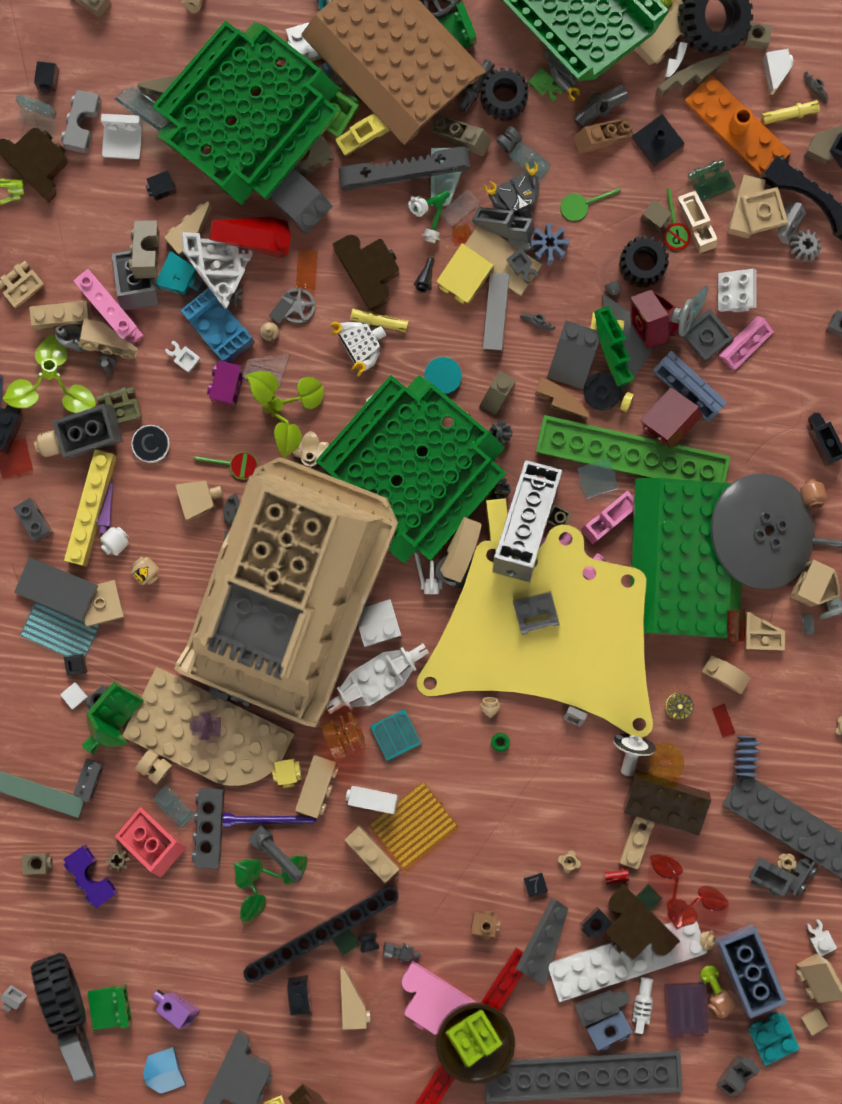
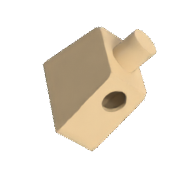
[175,481,224,522]

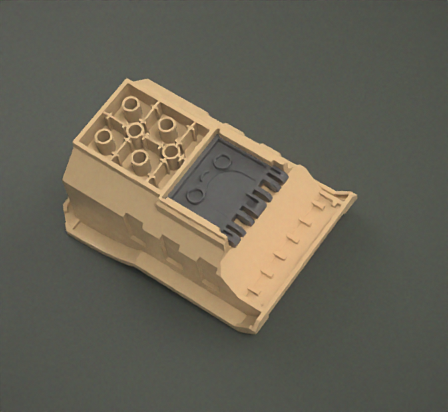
[174,457,399,727]

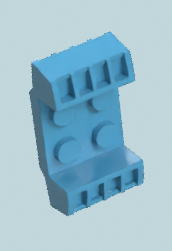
[180,288,255,363]

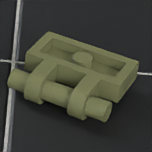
[97,386,142,424]

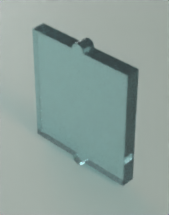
[577,459,619,498]

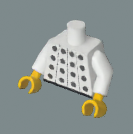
[328,322,386,376]

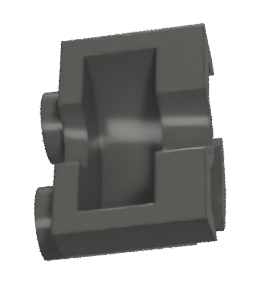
[748,857,794,898]

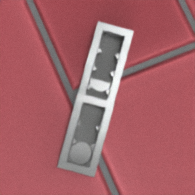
[483,273,509,350]

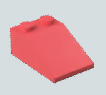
[115,807,187,878]

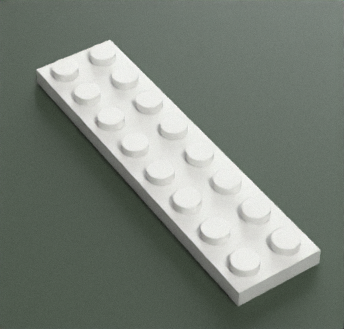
[549,915,707,1002]

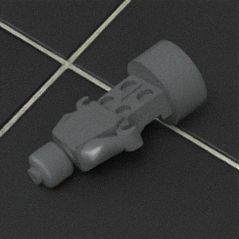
[382,942,421,962]

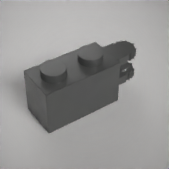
[574,989,630,1026]

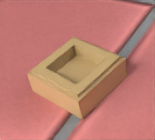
[800,1008,828,1036]

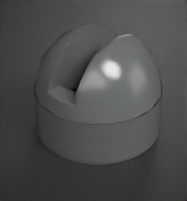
[604,280,621,296]

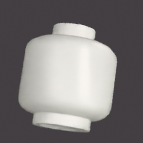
[100,527,129,555]

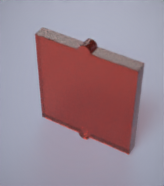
[0,438,33,478]
[726,609,745,643]

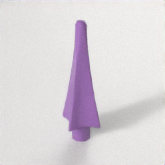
[96,483,114,535]

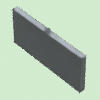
[269,292,297,323]

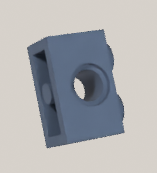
[585,1007,632,1051]

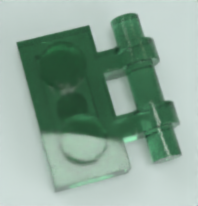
[687,159,736,202]

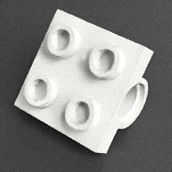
[718,269,756,312]

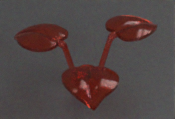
[650,854,729,930]

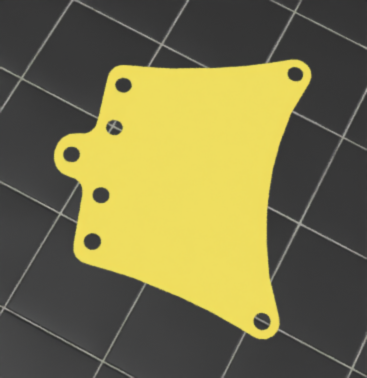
[417,525,653,738]

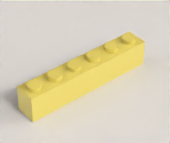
[64,449,117,567]

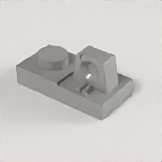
[777,202,806,245]

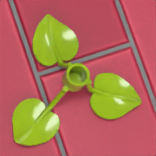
[3,334,96,414]
[246,371,324,457]

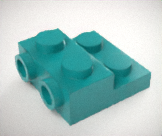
[747,1011,800,1066]

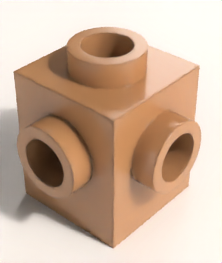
[471,910,500,940]

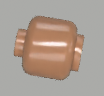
[800,479,827,509]
[707,989,736,1019]

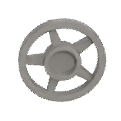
[281,288,315,324]

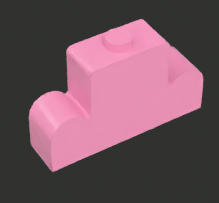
[402,960,476,1034]

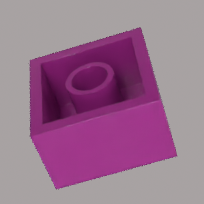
[207,360,245,409]

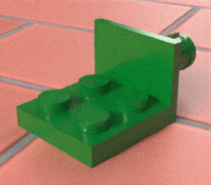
[82,681,144,755]

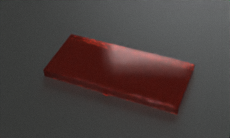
[712,704,735,737]

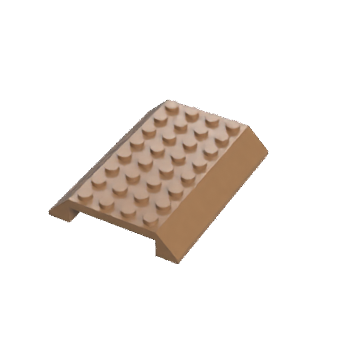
[301,0,486,146]

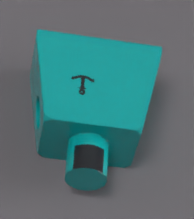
[155,251,204,296]

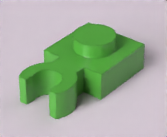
[528,68,563,102]

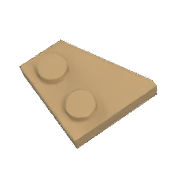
[745,612,785,650]

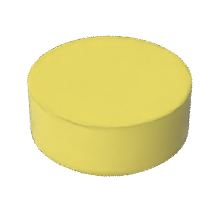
[620,392,634,412]

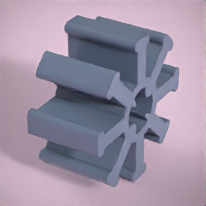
[530,223,569,265]

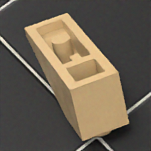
[340,967,370,1030]

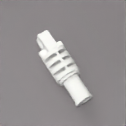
[632,977,653,1034]

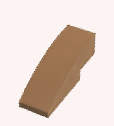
[535,377,589,420]

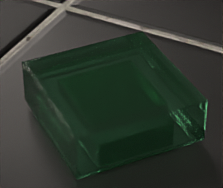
[636,884,663,910]
[332,929,359,955]

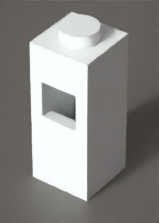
[346,786,399,815]

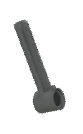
[248,825,303,882]

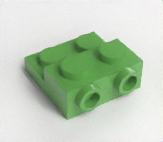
[326,83,362,137]

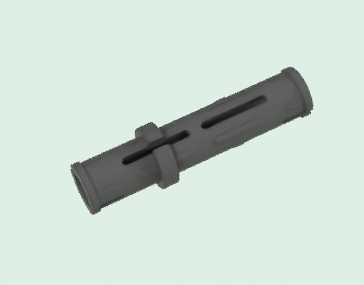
[456,59,495,113]

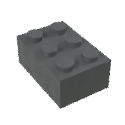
[53,404,123,459]

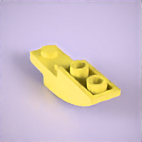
[335,113,390,156]

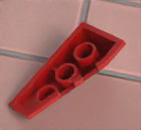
[209,216,291,258]

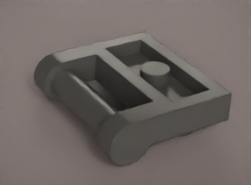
[513,591,560,635]

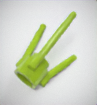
[0,179,25,205]

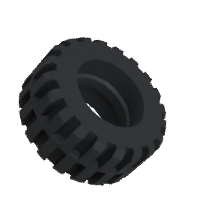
[678,0,753,53]
[31,953,86,1035]

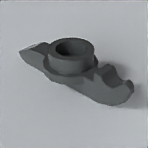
[803,71,829,103]
[520,313,555,331]

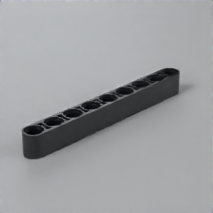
[243,885,399,982]

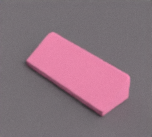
[718,316,774,371]

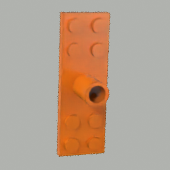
[684,74,791,176]

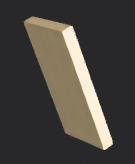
[465,226,542,297]

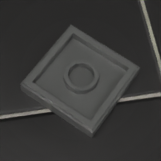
[683,309,734,362]

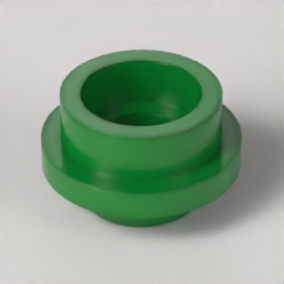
[491,733,510,752]

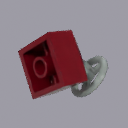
[630,290,695,349]

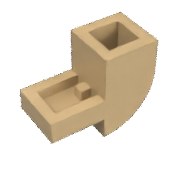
[702,655,751,694]

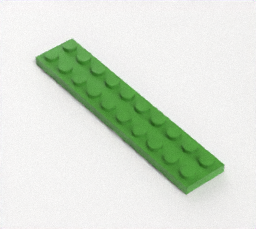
[536,415,731,483]

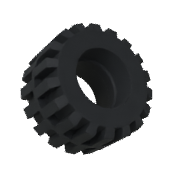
[481,68,529,121]
[619,236,669,288]

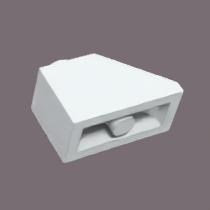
[763,49,794,95]

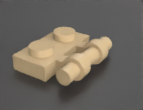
[0,261,45,309]

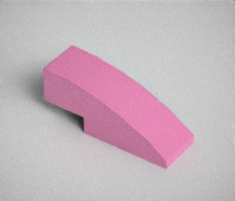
[581,491,634,545]

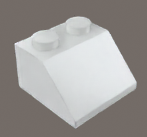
[358,599,401,647]

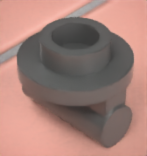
[97,354,116,377]

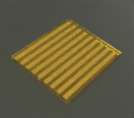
[369,782,459,871]

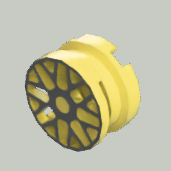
[665,693,694,720]

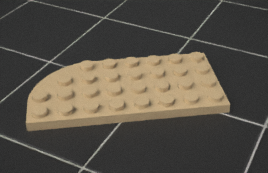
[123,667,295,786]

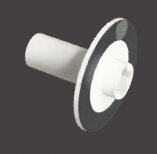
[613,734,656,776]

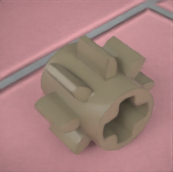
[105,848,131,873]

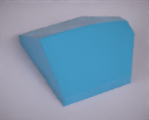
[143,1047,186,1094]

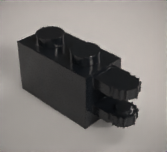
[0,404,23,454]
[807,412,842,467]

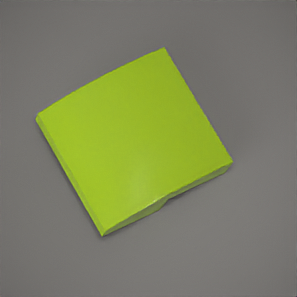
[446,1010,502,1067]

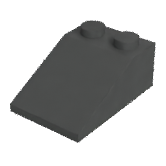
[269,168,333,233]
[112,249,159,311]
[547,321,600,390]

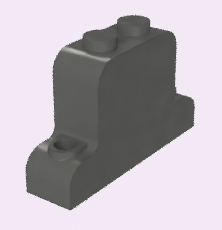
[203,1030,273,1104]

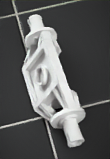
[327,643,429,715]

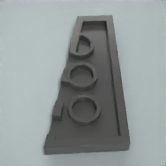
[515,898,568,986]

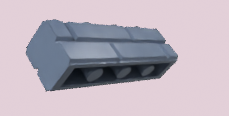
[653,351,727,423]

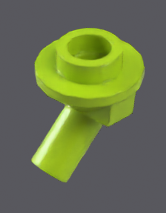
[699,966,722,994]

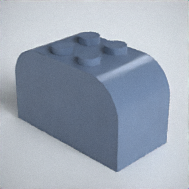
[714,924,787,1018]

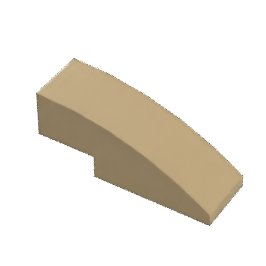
[678,191,718,254]
[440,517,482,583]

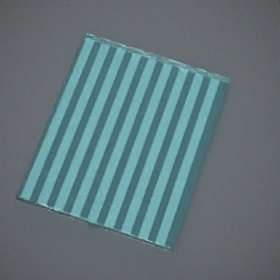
[19,601,101,657]

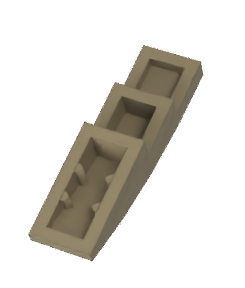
[656,53,730,98]

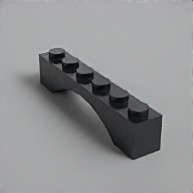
[759,156,842,241]

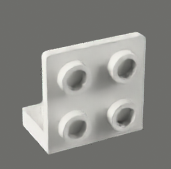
[101,114,143,160]

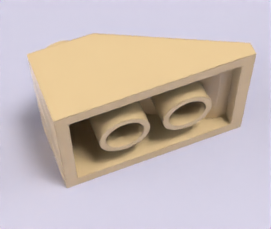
[796,954,842,1003]

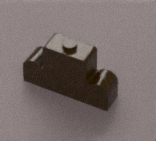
[332,235,399,311]
[605,884,680,961]

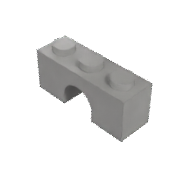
[61,90,102,154]

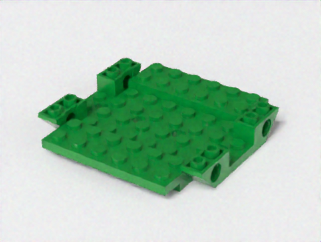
[152,20,340,205]
[316,375,507,564]

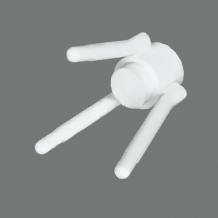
[414,551,445,594]

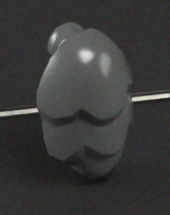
[55,324,93,353]

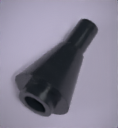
[413,257,435,292]

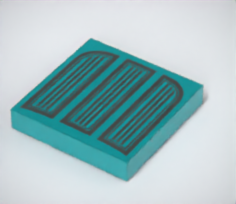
[370,709,422,761]

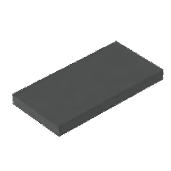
[14,557,99,621]

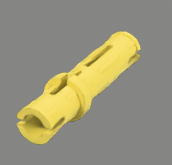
[761,100,820,125]
[350,308,408,333]

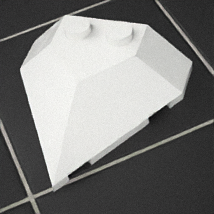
[181,232,253,309]

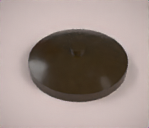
[436,1002,515,1084]

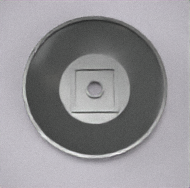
[710,473,815,589]

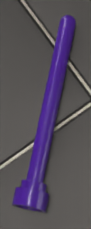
[223,812,317,828]

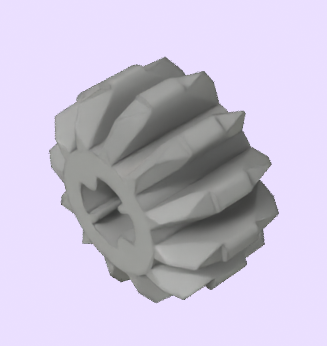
[789,229,823,262]

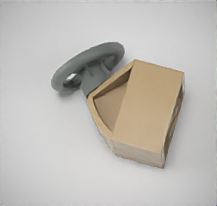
[790,560,842,620]

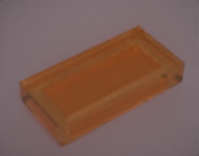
[296,250,318,290]

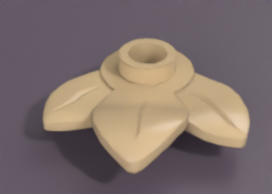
[292,431,329,468]

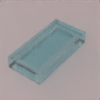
[16,94,56,119]

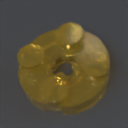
[645,742,684,780]

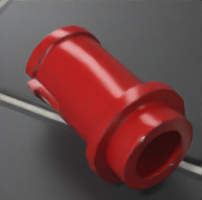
[604,868,629,884]

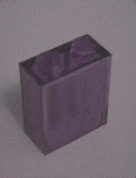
[664,982,709,1038]

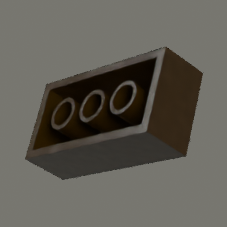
[624,770,711,836]

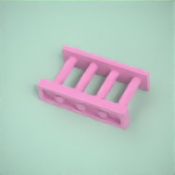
[73,269,144,345]

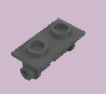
[787,856,818,898]

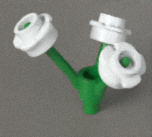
[408,189,451,243]

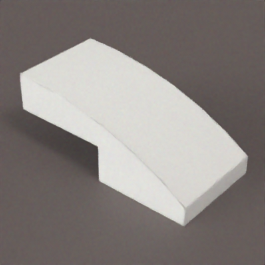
[664,42,687,81]

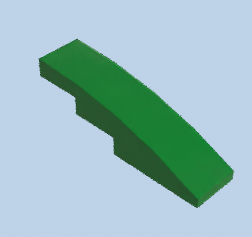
[594,306,635,387]

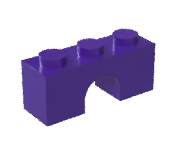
[63,845,118,908]

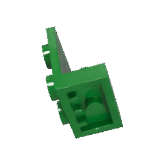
[437,2,477,49]
[87,984,132,1030]

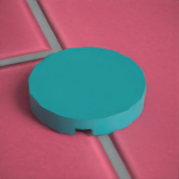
[424,357,462,394]

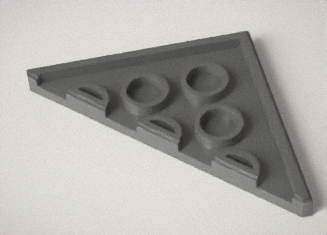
[602,294,656,393]

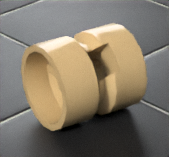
[135,749,172,785]

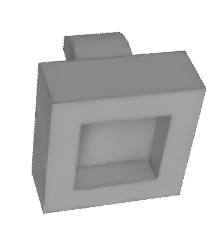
[563,705,587,727]
[0,985,27,1012]

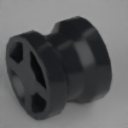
[358,932,380,953]

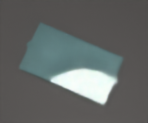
[114,86,169,131]

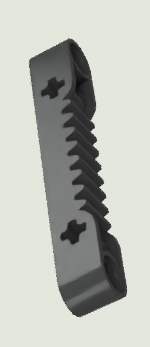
[338,147,471,190]

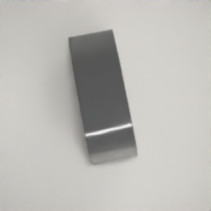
[57,1025,96,1083]

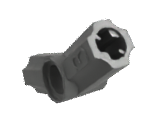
[574,85,628,129]

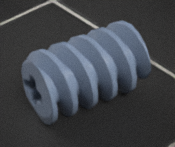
[733,735,761,777]

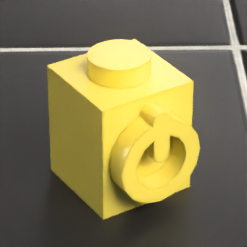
[272,758,302,788]

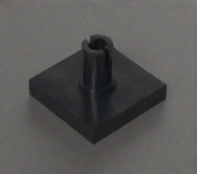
[632,114,685,167]

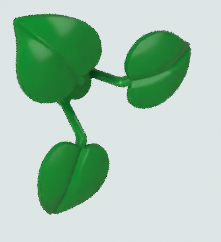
[234,855,308,923]

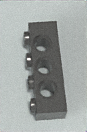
[192,788,225,869]

